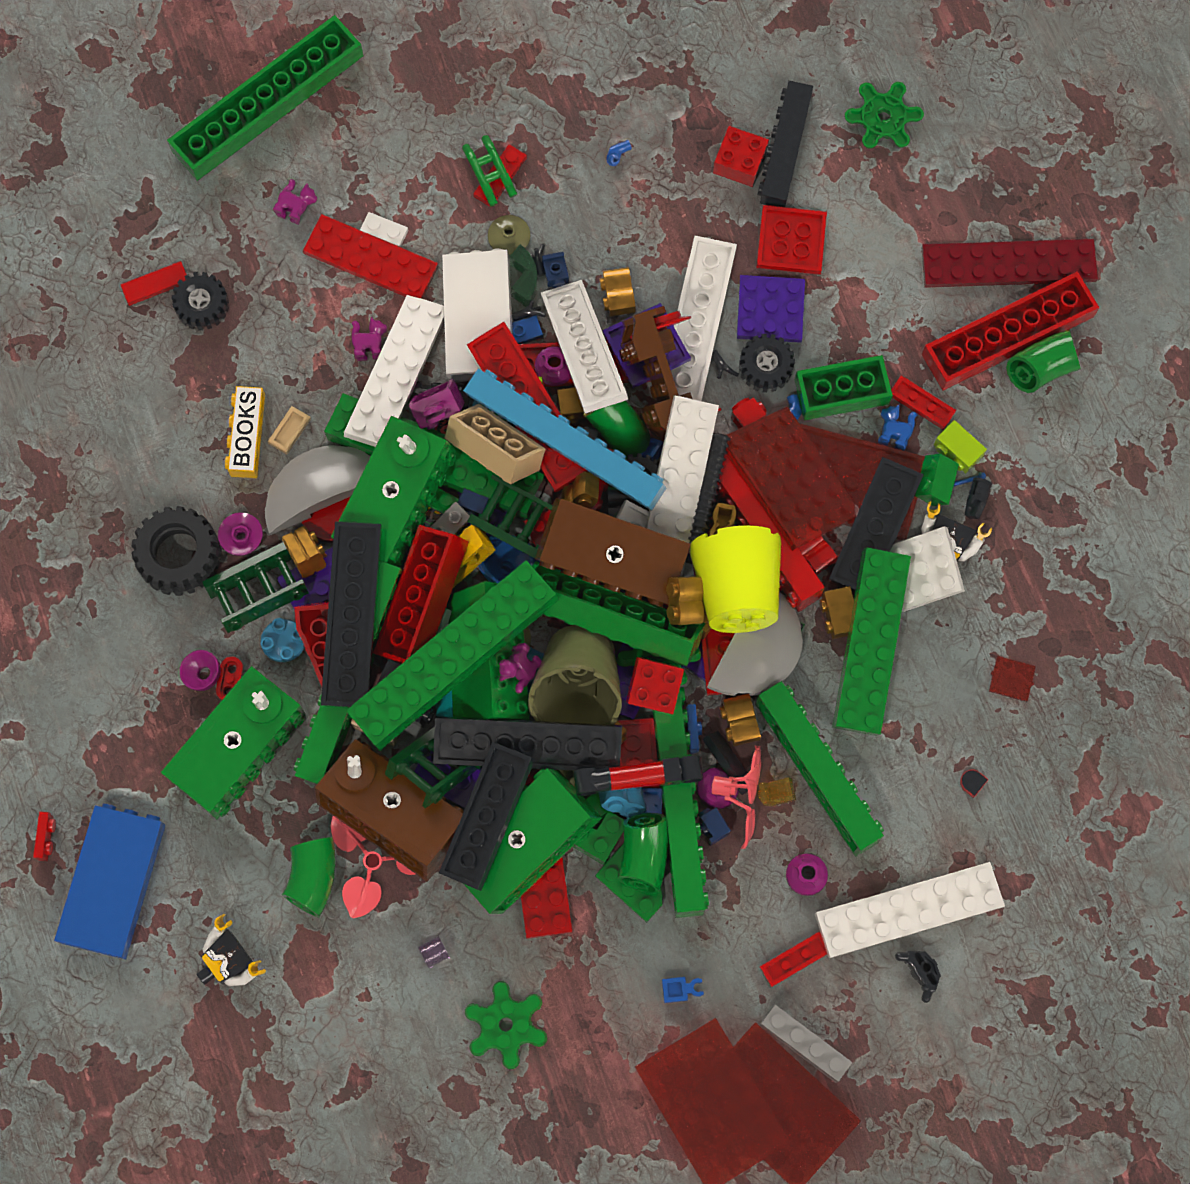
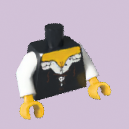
[921,501,992,562]
[196,914,266,986]

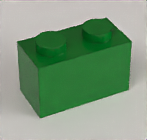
[915,453,959,506]

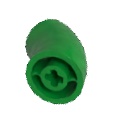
[1006,330,1081,393]
[584,401,651,459]
[618,813,668,894]
[282,837,336,918]

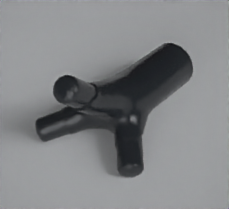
[525,244,545,277]
[512,300,546,321]
[712,350,739,379]

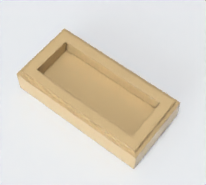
[268,406,311,454]

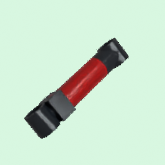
[574,755,704,796]

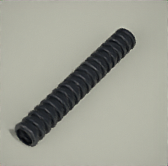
[685,433,731,564]

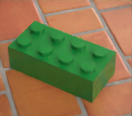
[794,355,892,421]

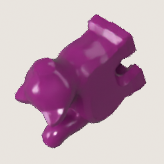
[273,179,317,225]
[352,317,387,361]
[499,643,542,693]

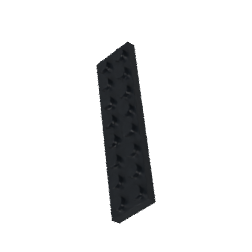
[321,521,382,707]
[433,716,622,771]

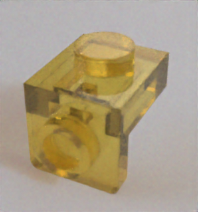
[758,777,796,807]

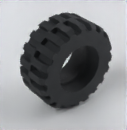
[131,506,221,596]

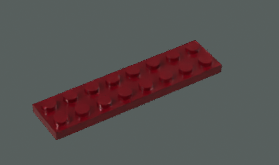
[921,239,1098,288]

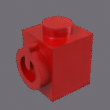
[731,397,767,436]

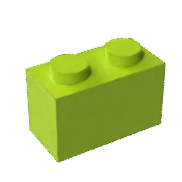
[933,420,987,474]

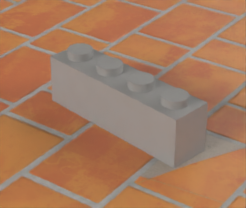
[760,1005,852,1083]

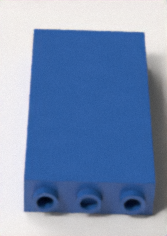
[54,803,165,960]

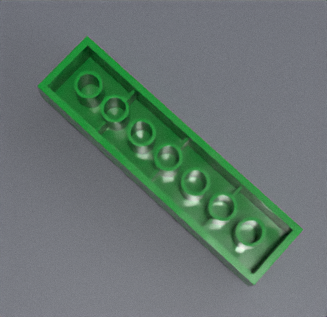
[832,548,911,736]
[532,561,706,666]
[755,681,884,857]

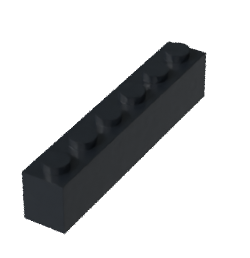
[757,81,813,207]

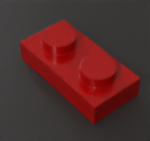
[33,811,56,861]

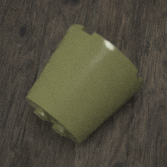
[528,625,622,725]

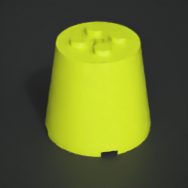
[689,526,781,633]

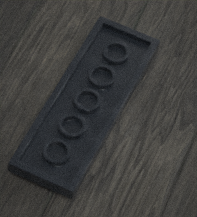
[829,457,924,591]
[439,742,535,891]

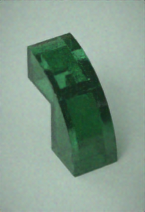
[510,244,537,307]

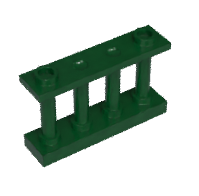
[467,474,553,561]
[202,542,309,633]
[385,716,483,809]

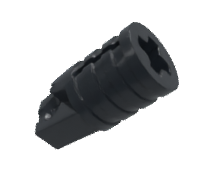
[964,478,992,519]

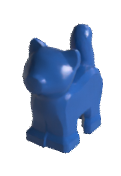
[878,405,917,452]

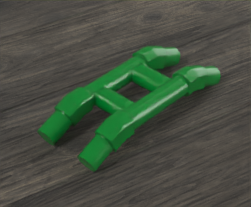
[462,135,517,207]

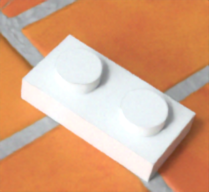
[360,212,408,247]

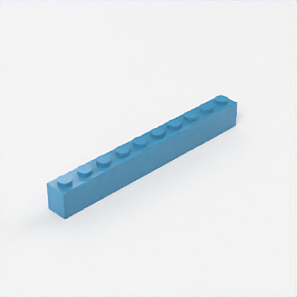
[463,369,667,511]

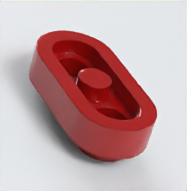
[216,657,244,700]

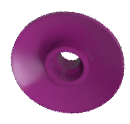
[218,512,263,556]

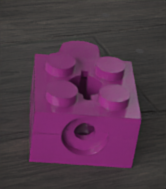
[409,379,465,430]

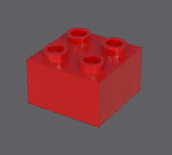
[713,126,769,187]
[626,657,684,714]

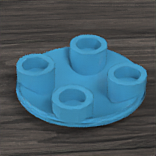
[260,618,305,662]

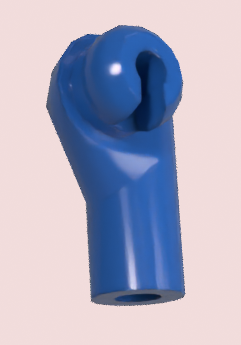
[606,140,632,166]
[781,394,802,425]

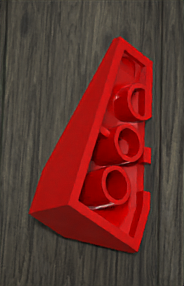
[294,602,329,686]

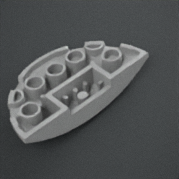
[265,445,371,535]
[707,591,803,696]

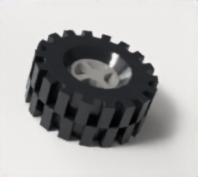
[171,272,229,330]
[739,334,795,393]

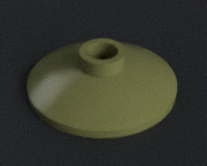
[488,215,531,256]

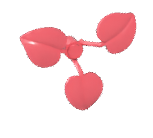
[712,746,761,849]
[331,816,415,918]

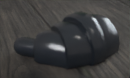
[895,951,941,1003]

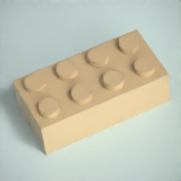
[444,404,545,484]

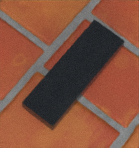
[703,731,748,795]

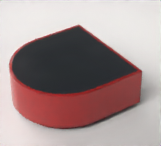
[960,770,989,798]

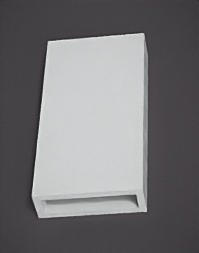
[442,248,513,382]

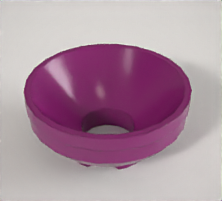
[535,347,571,386]
[179,650,221,691]
[697,767,738,809]
[786,854,828,896]

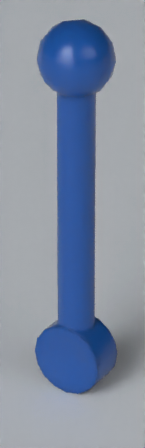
[953,472,986,487]

